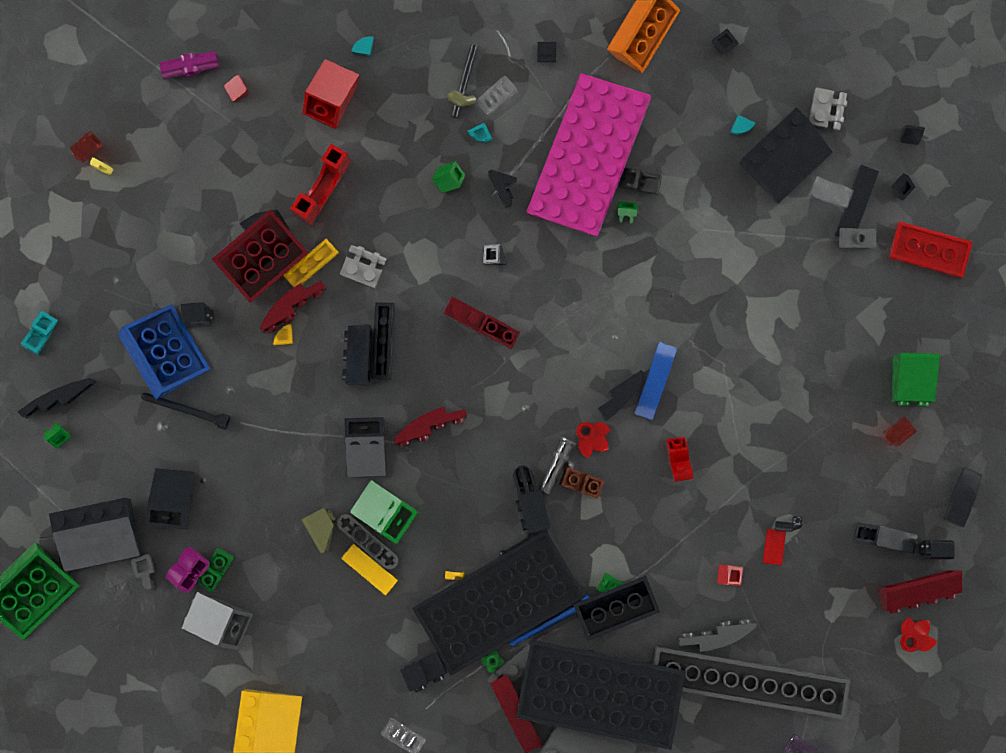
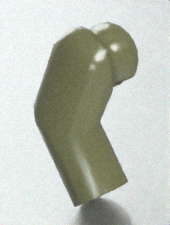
[447,90,476,107]

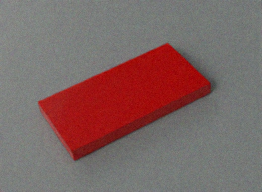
[889,221,973,279]

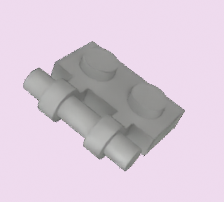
[809,88,847,131]
[340,245,387,289]

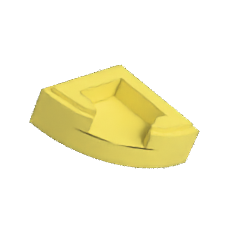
[90,157,114,175]

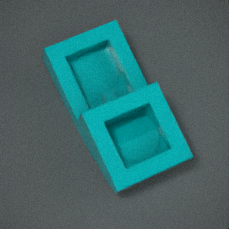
[20,310,58,356]

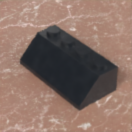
[573,575,660,641]

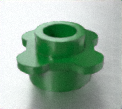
[481,650,504,673]

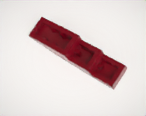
[490,674,542,753]

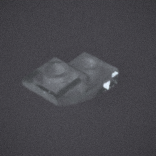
[809,176,854,208]

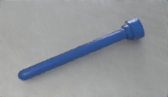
[508,594,589,647]

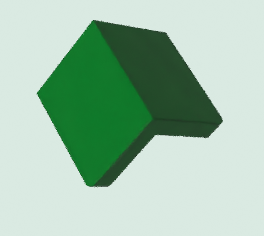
[432,161,465,193]

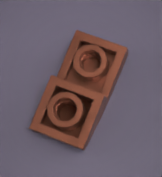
[559,467,604,499]

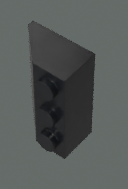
[342,324,373,386]

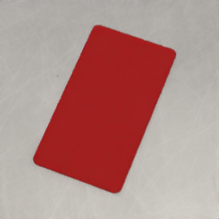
[763,529,786,566]

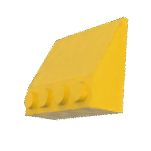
[233,689,302,753]

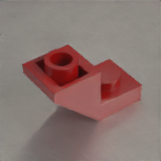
[666,436,693,482]

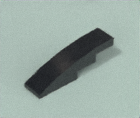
[617,168,662,195]
[17,378,97,419]

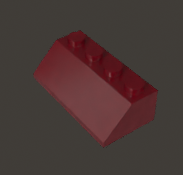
[877,570,962,614]

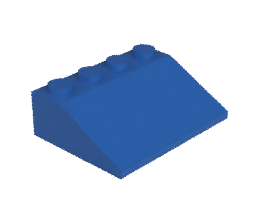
[118,304,210,400]

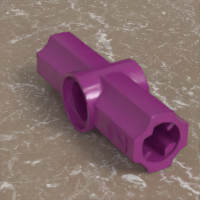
[159,51,219,79]

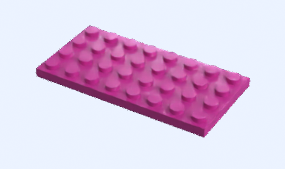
[526,73,652,237]

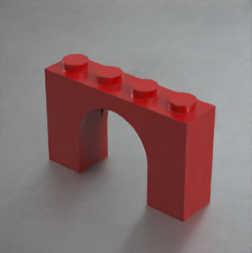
[290,144,351,226]

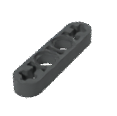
[337,514,399,569]

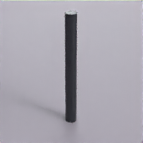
[451,44,478,118]

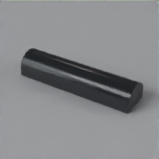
[371,302,395,380]

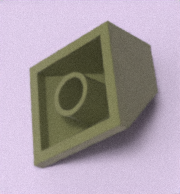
[302,508,336,554]

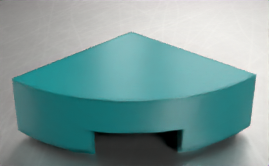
[351,36,374,56]
[730,115,755,135]
[467,123,493,142]

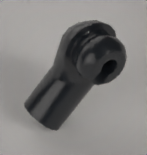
[775,516,803,532]

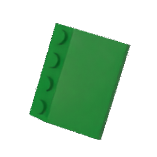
[0,542,79,640]

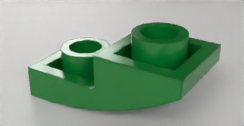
[197,547,235,592]

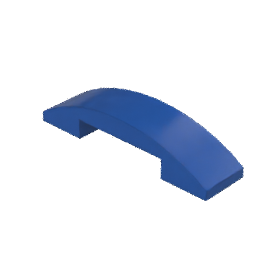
[634,342,677,420]

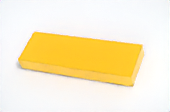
[283,238,339,288]
[341,543,398,595]

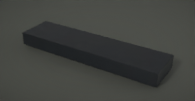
[834,165,879,237]

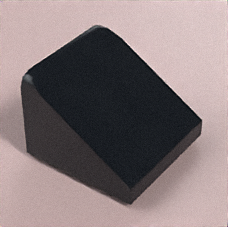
[900,124,925,145]

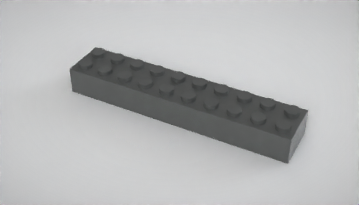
[652,646,851,719]

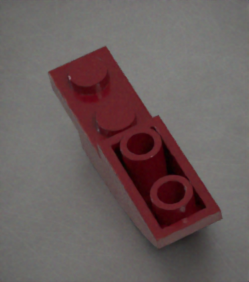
[260,281,327,334]
[442,296,520,349]
[393,407,467,447]

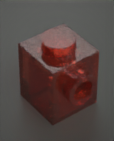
[70,131,103,163]
[883,416,917,447]

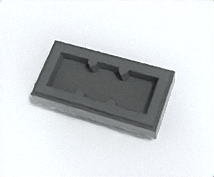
[839,228,876,248]

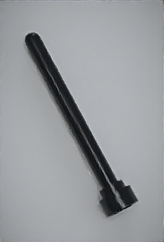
[141,393,230,430]

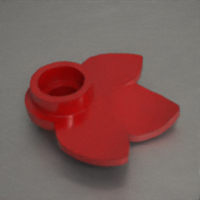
[576,422,611,458]
[900,617,937,652]

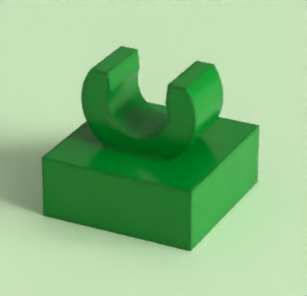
[617,201,637,223]
[43,422,71,449]
[596,573,623,593]

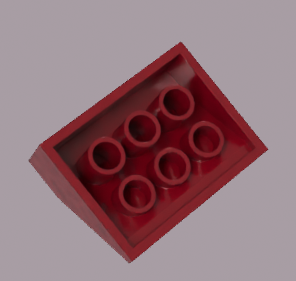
[212,209,308,303]

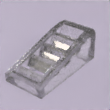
[476,75,517,116]
[381,718,426,753]

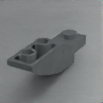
[677,619,757,652]

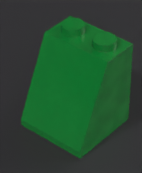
[892,353,940,406]

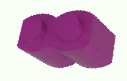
[166,547,209,594]

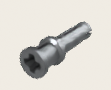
[539,436,576,495]

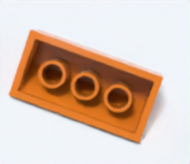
[607,0,680,73]

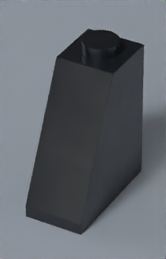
[854,523,918,554]

